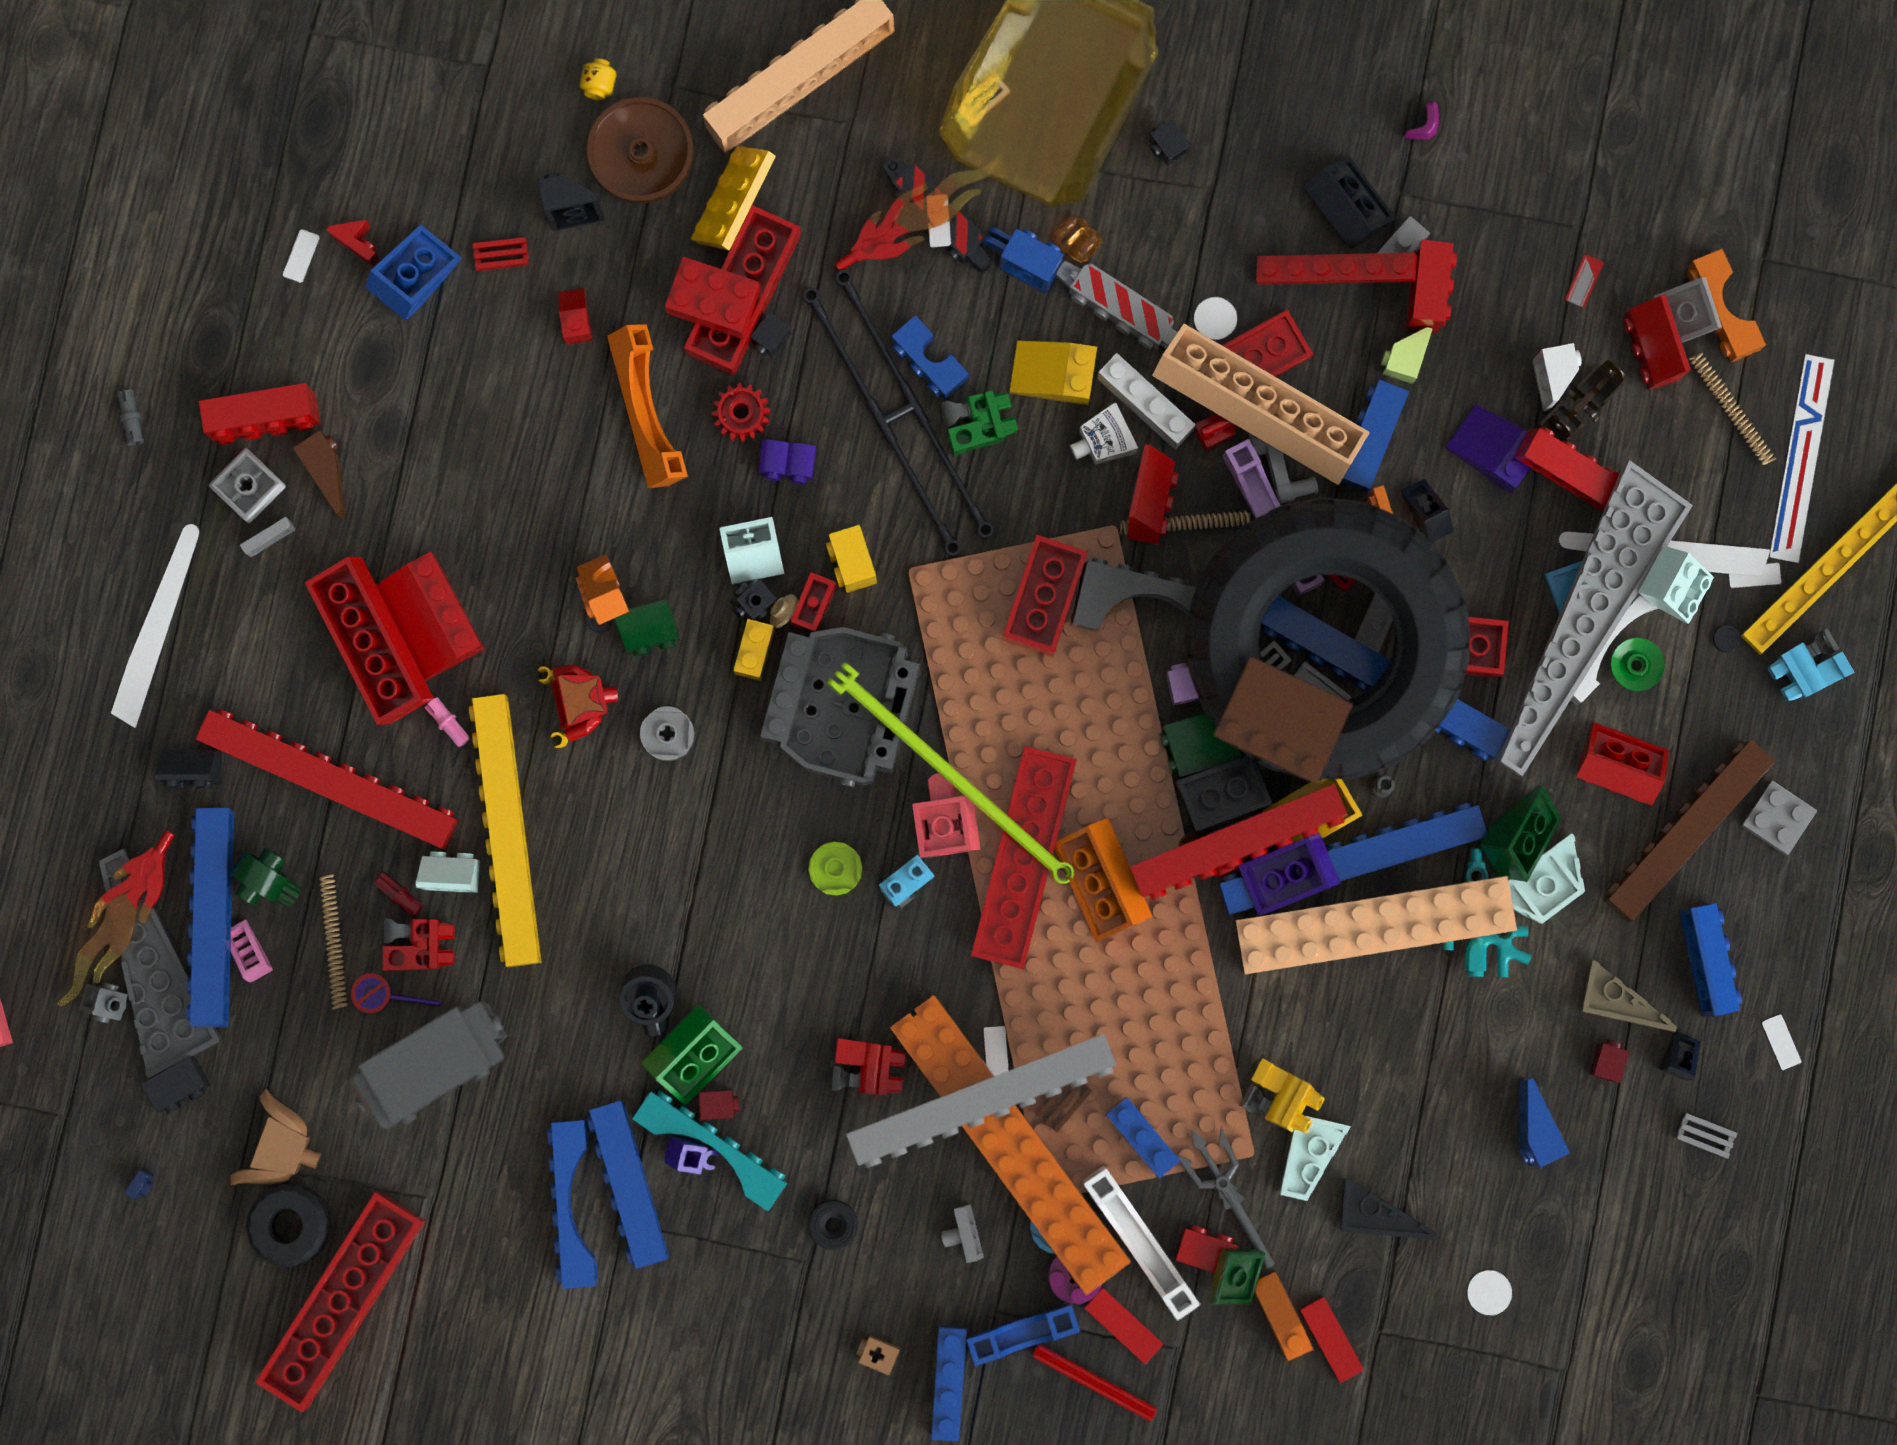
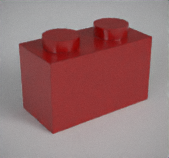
[790,572,837,633]
[1174,1225,1238,1273]

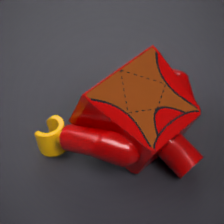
[538,665,618,748]

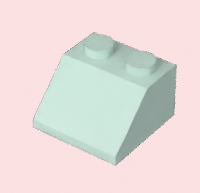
[416,852,480,893]

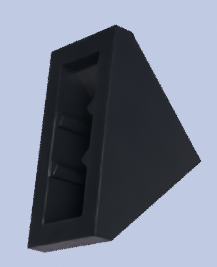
[1659,1031,1700,1080]

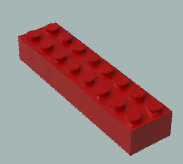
[1130,784,1348,900]
[255,1191,426,1412]

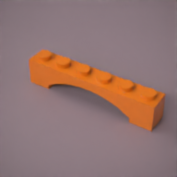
[607,324,688,488]

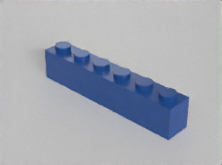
[587,1100,670,1269]

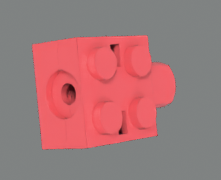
[912,773,981,858]

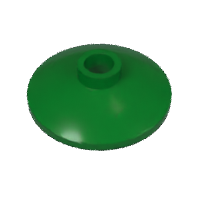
[1610,638,1665,691]

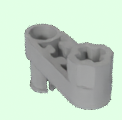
[1248,434,1318,504]

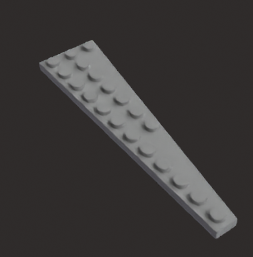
[1497,460,1693,776]

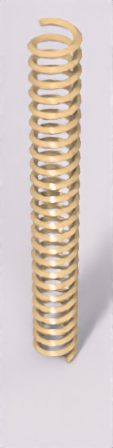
[1689,352,1776,465]
[1119,511,1251,535]
[319,874,348,1010]

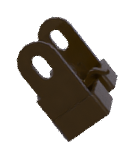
[1538,360,1626,442]

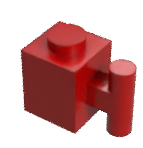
[1194,414,1237,452]

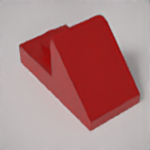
[326,220,379,267]

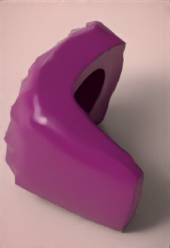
[1405,101,1439,140]

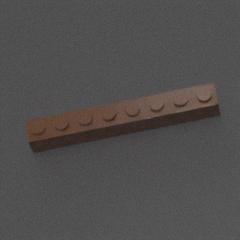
[1603,740,1776,922]

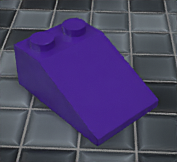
[1445,405,1530,494]
[1238,833,1340,916]

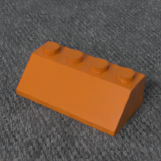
[1054,818,1153,942]

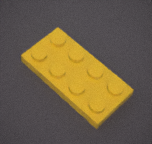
[691,146,775,250]

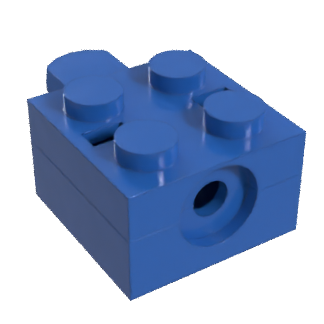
[982,227,1063,294]

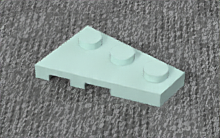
[1279,1116,1351,1201]

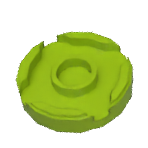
[808,842,863,896]

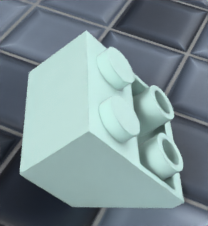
[720,517,784,585]
[1638,545,1714,624]

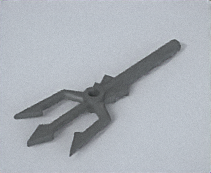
[1174,1126,1275,1269]

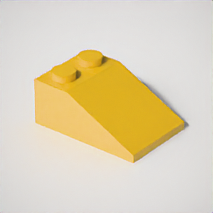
[1009,341,1097,405]

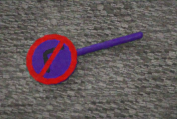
[351,973,441,1014]

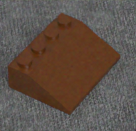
[1214,656,1353,783]

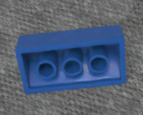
[1679,903,1742,1017]

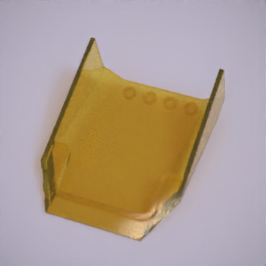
[939,0,1158,207]

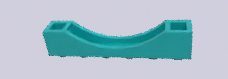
[633,1090,787,1211]

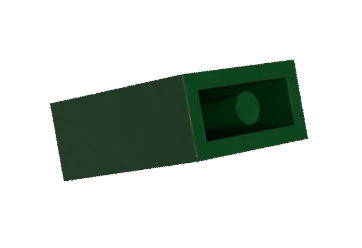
[1159,713,1241,779]

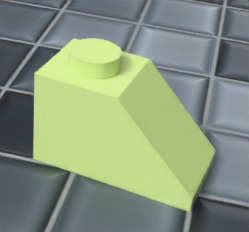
[1381,327,1432,384]

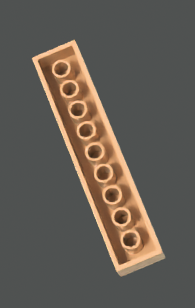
[1236,876,1517,974]

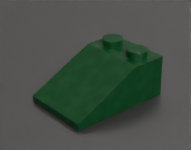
[615,599,681,657]
[1480,785,1561,882]

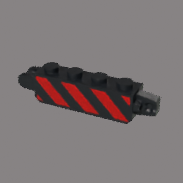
[883,156,990,273]

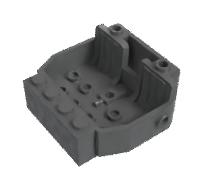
[760,627,920,788]
[349,1002,507,1129]

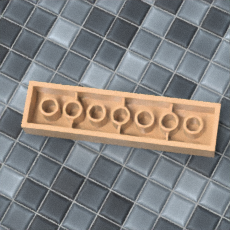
[703,0,894,154]
[1152,324,1370,485]

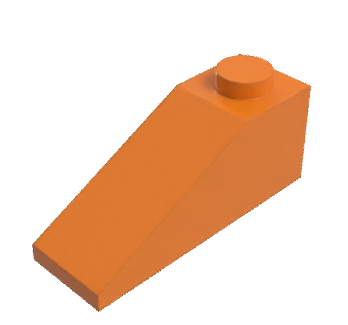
[1255,1272,1313,1361]

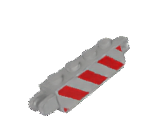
[1056,261,1178,351]

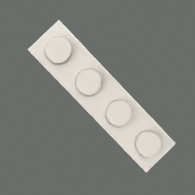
[1097,353,1196,450]

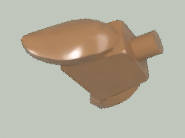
[230,1089,321,1186]

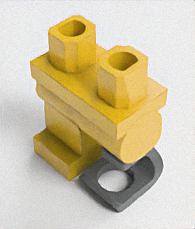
[1240,1058,1324,1133]

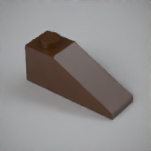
[293,430,346,518]

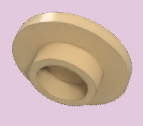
[770,594,798,628]

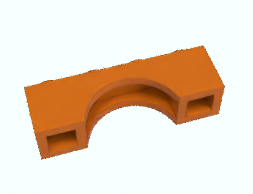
[1687,249,1766,363]
[575,554,629,625]

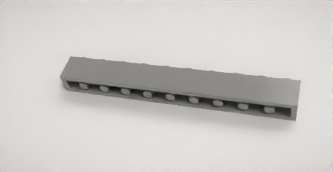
[846,1034,1117,1169]

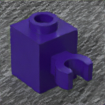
[663,1136,719,1174]

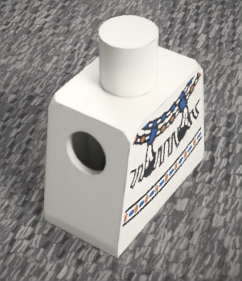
[1070,403,1138,464]

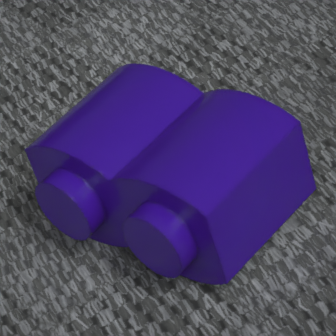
[758,440,817,484]

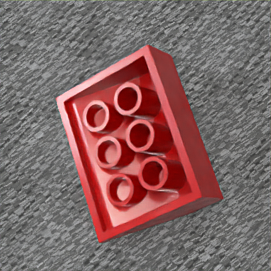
[376,552,485,681]

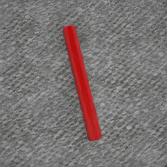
[1032,1344,1157,1421]

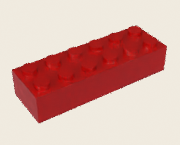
[684,205,801,376]
[305,556,434,725]

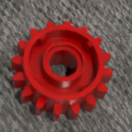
[712,383,771,443]

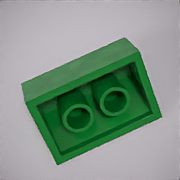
[641,1004,743,1106]

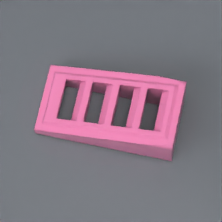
[231,920,273,982]

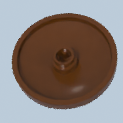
[587,97,694,203]

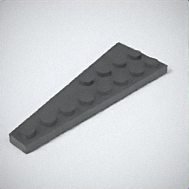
[99,849,222,1079]

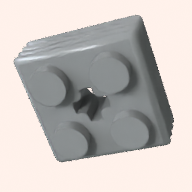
[209,448,286,523]

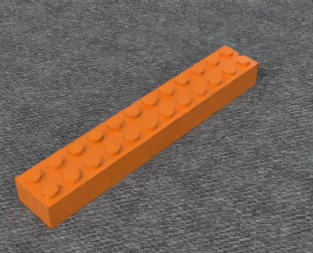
[890,995,1131,1295]

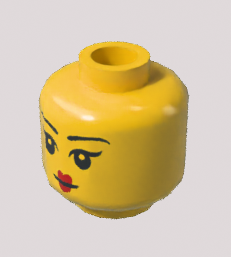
[579,59,616,100]

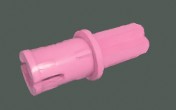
[425,697,469,747]

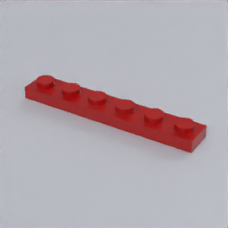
[1256,253,1417,285]

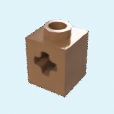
[856,1335,900,1375]

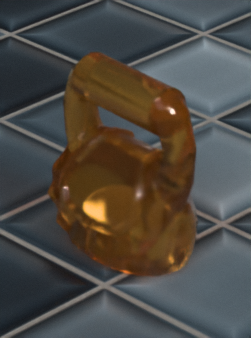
[1053,216,1102,263]

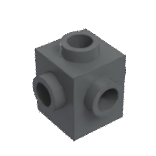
[79,982,128,1023]

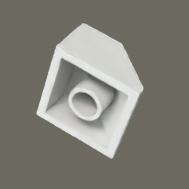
[1533,343,1581,412]

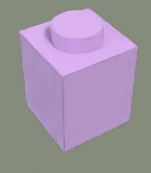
[1166,663,1199,706]

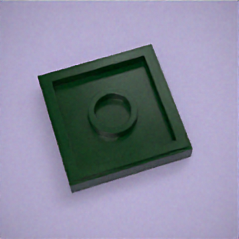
[1207,1249,1265,1304]

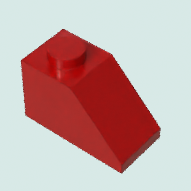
[558,288,593,345]

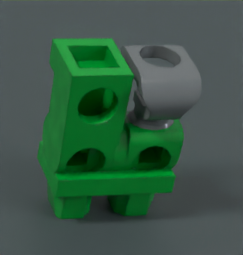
[940,391,1018,457]

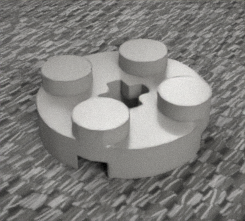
[640,706,695,761]

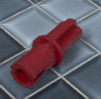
[374,872,424,918]

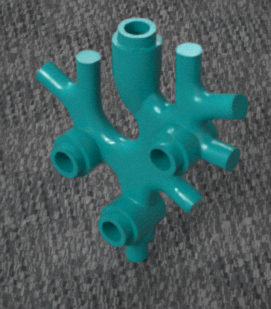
[1443,849,1532,977]

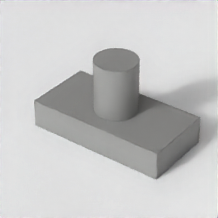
[1378,216,1430,253]
[942,1204,984,1263]

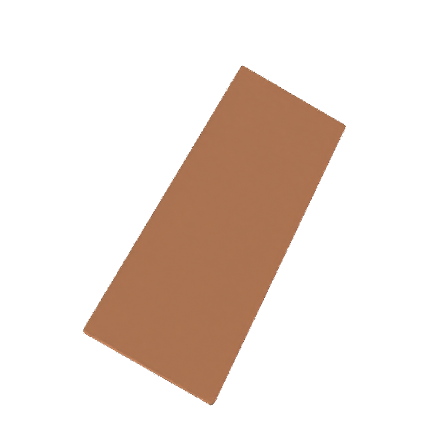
[909,526,1254,1193]

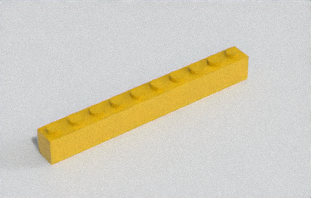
[469,694,542,967]

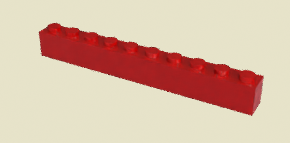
[196,709,459,850]

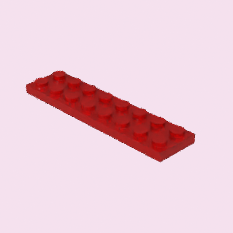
[971,746,1077,970]

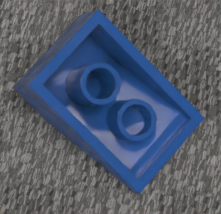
[365,225,461,321]
[1518,1078,1570,1167]

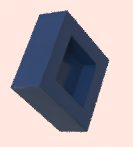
[124,1169,154,1199]

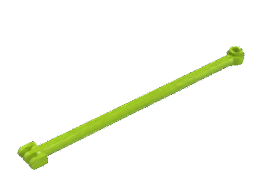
[826,662,1074,884]

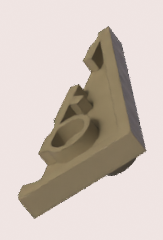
[1580,960,1677,1032]

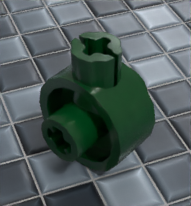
[230,847,301,908]

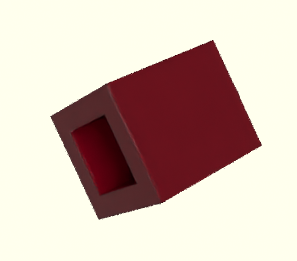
[1589,1040,1629,1083]
[699,1090,740,1120]

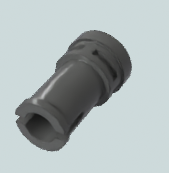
[1370,776,1395,798]

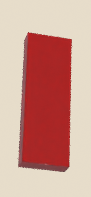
[1084,1287,1163,1365]
[1299,1296,1364,1383]

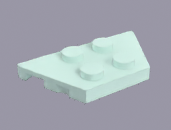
[1508,833,1585,924]

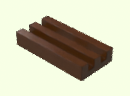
[1036,1084,1092,1133]

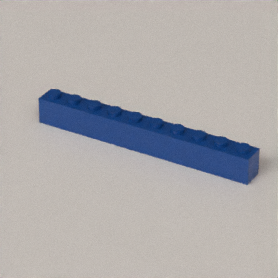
[1260,596,1511,761]
[1218,803,1487,916]

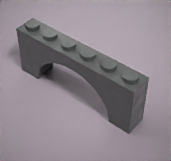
[1070,558,1197,632]

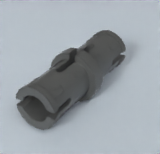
[117,390,144,446]

